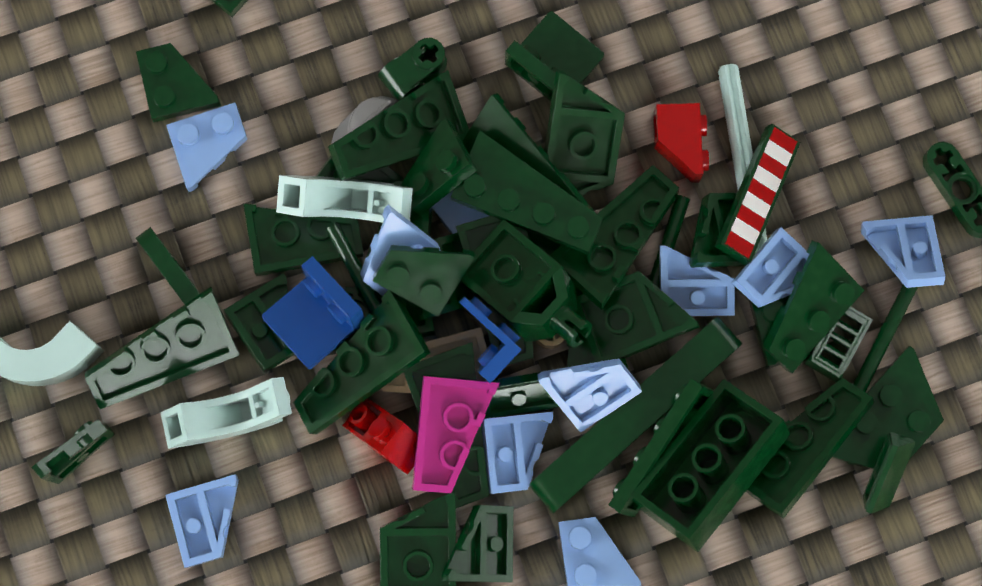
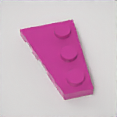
[412,375,500,493]

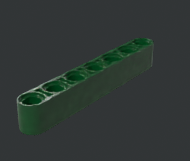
[529,316,743,513]

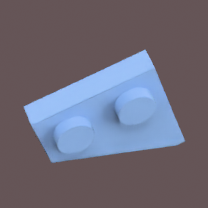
[861,215,946,288]

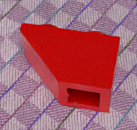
[653,103,709,183]
[342,398,417,475]

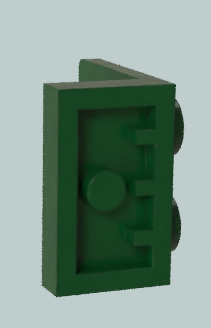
[505,11,604,101]

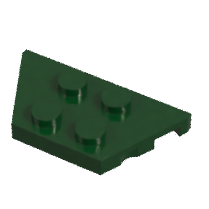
[544,70,625,196]
[567,271,700,367]
[833,346,944,469]
[380,491,456,586]

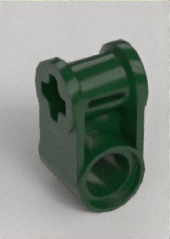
[378,38,447,101]

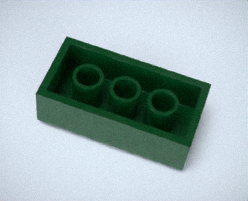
[630,379,790,552]

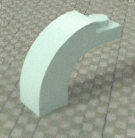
[276,175,413,223]
[0,321,104,386]
[160,377,292,449]

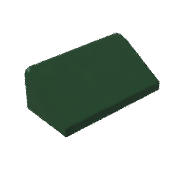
[863,432,915,514]

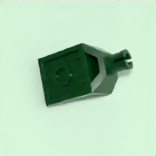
[460,219,592,348]

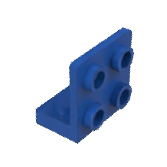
[262,256,365,369]
[459,296,522,383]

